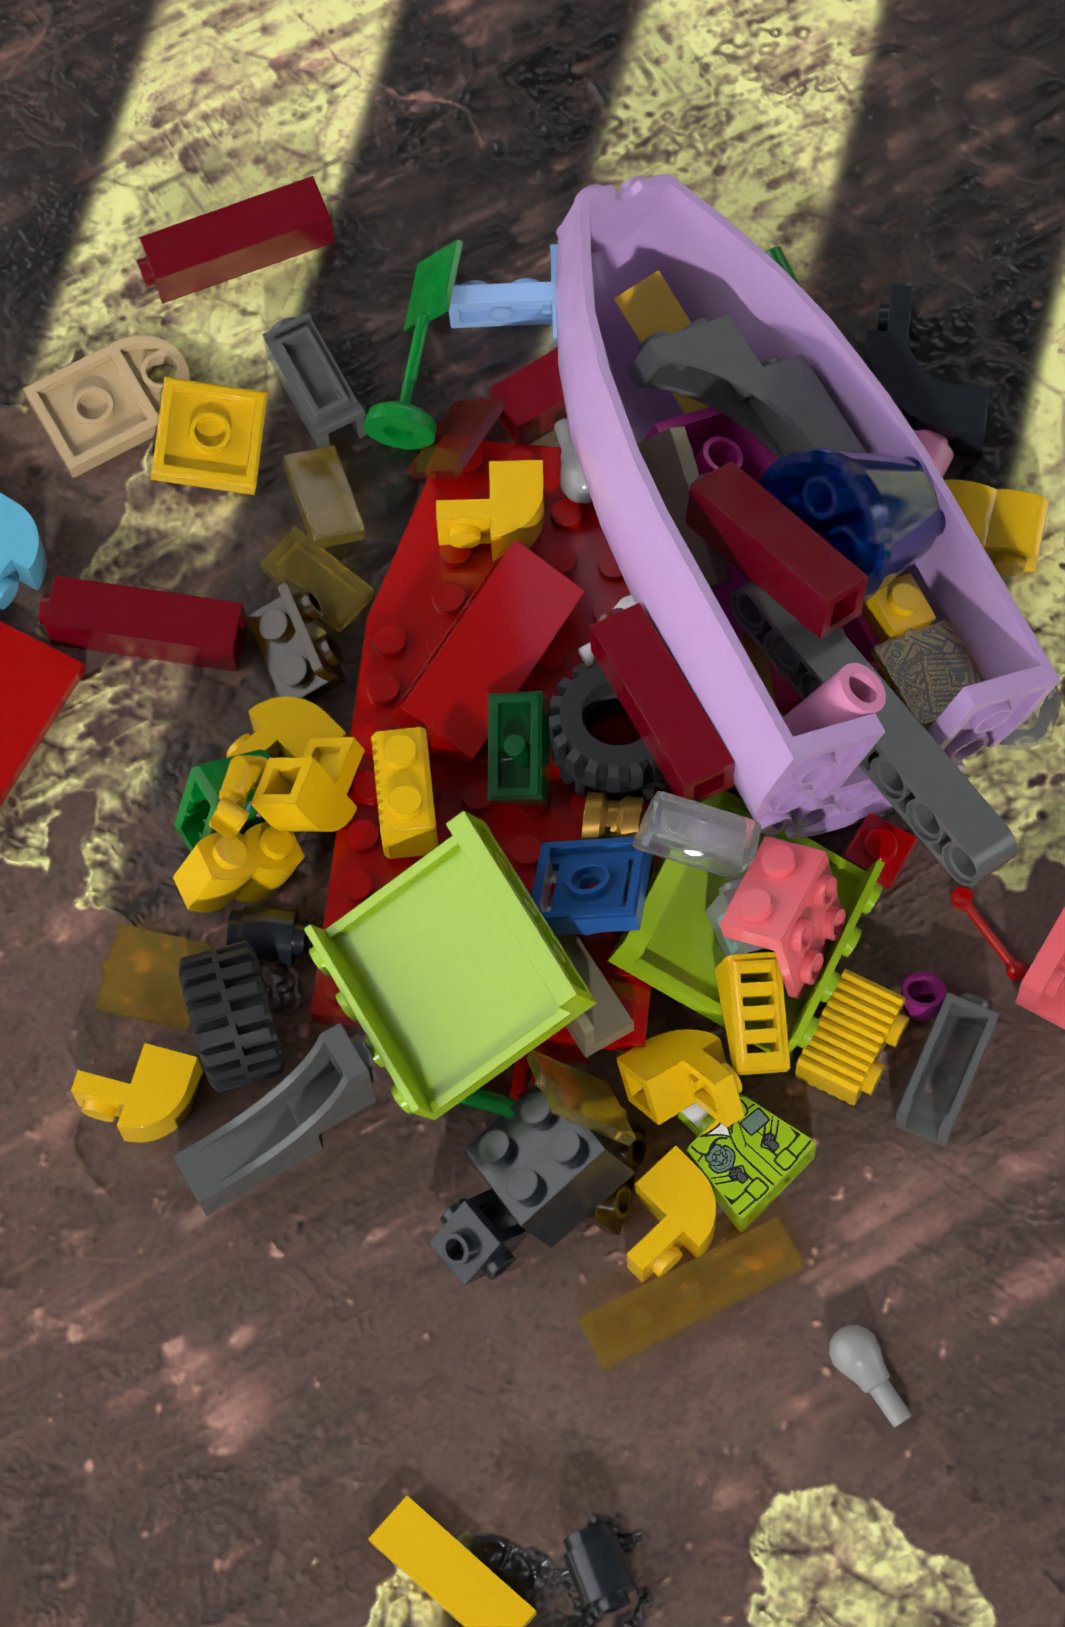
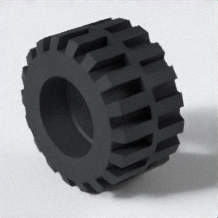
[549,658,669,801]
[178,940,285,1092]

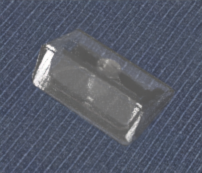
[632,791,761,880]

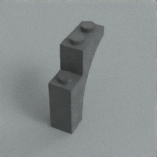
[626,315,870,501]
[173,1023,379,1217]

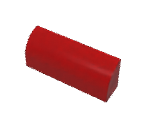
[387,540,585,762]

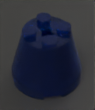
[758,447,946,603]

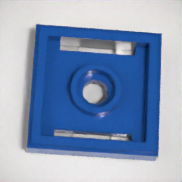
[531,836,654,935]

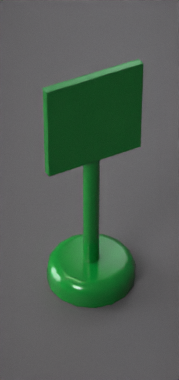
[363,239,463,450]

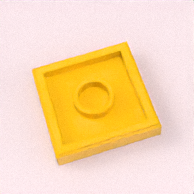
[150,376,268,495]

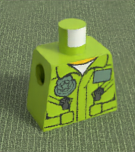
[677,1095,816,1233]

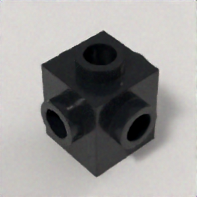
[429,1188,529,1285]

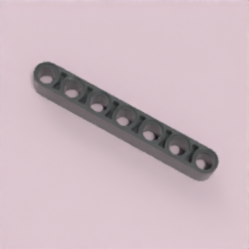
[729,580,1017,887]

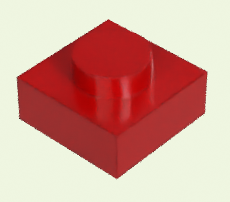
[843,813,917,889]

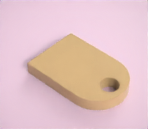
[23,335,192,478]

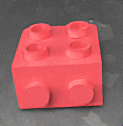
[720,836,846,999]

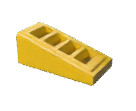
[714,952,790,1075]

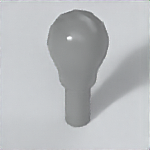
[554,418,592,504]
[829,1324,913,1428]

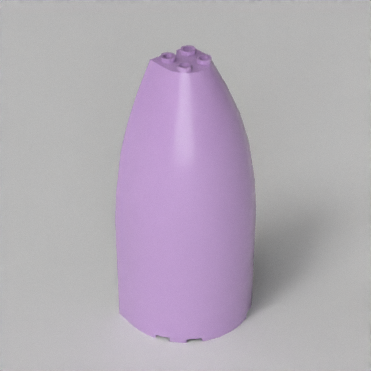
[555,173,1061,839]

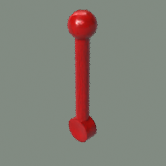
[951,887,1027,982]

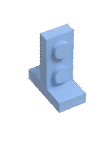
[449,244,558,349]

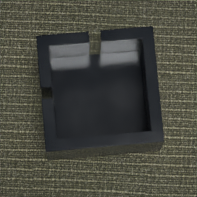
[464,1074,635,1248]

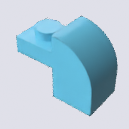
[0,493,47,609]

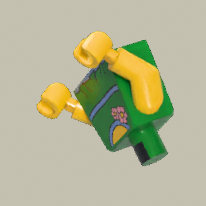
[174,749,271,913]

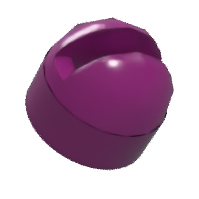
[901,972,946,1021]

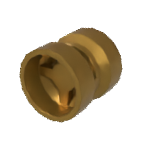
[582,792,644,840]

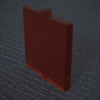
[407,396,506,482]

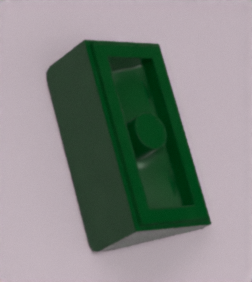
[488,691,551,806]

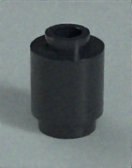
[226,906,308,964]
[563,1523,637,1616]

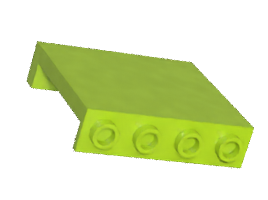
[608,790,885,1053]
[304,811,597,1120]

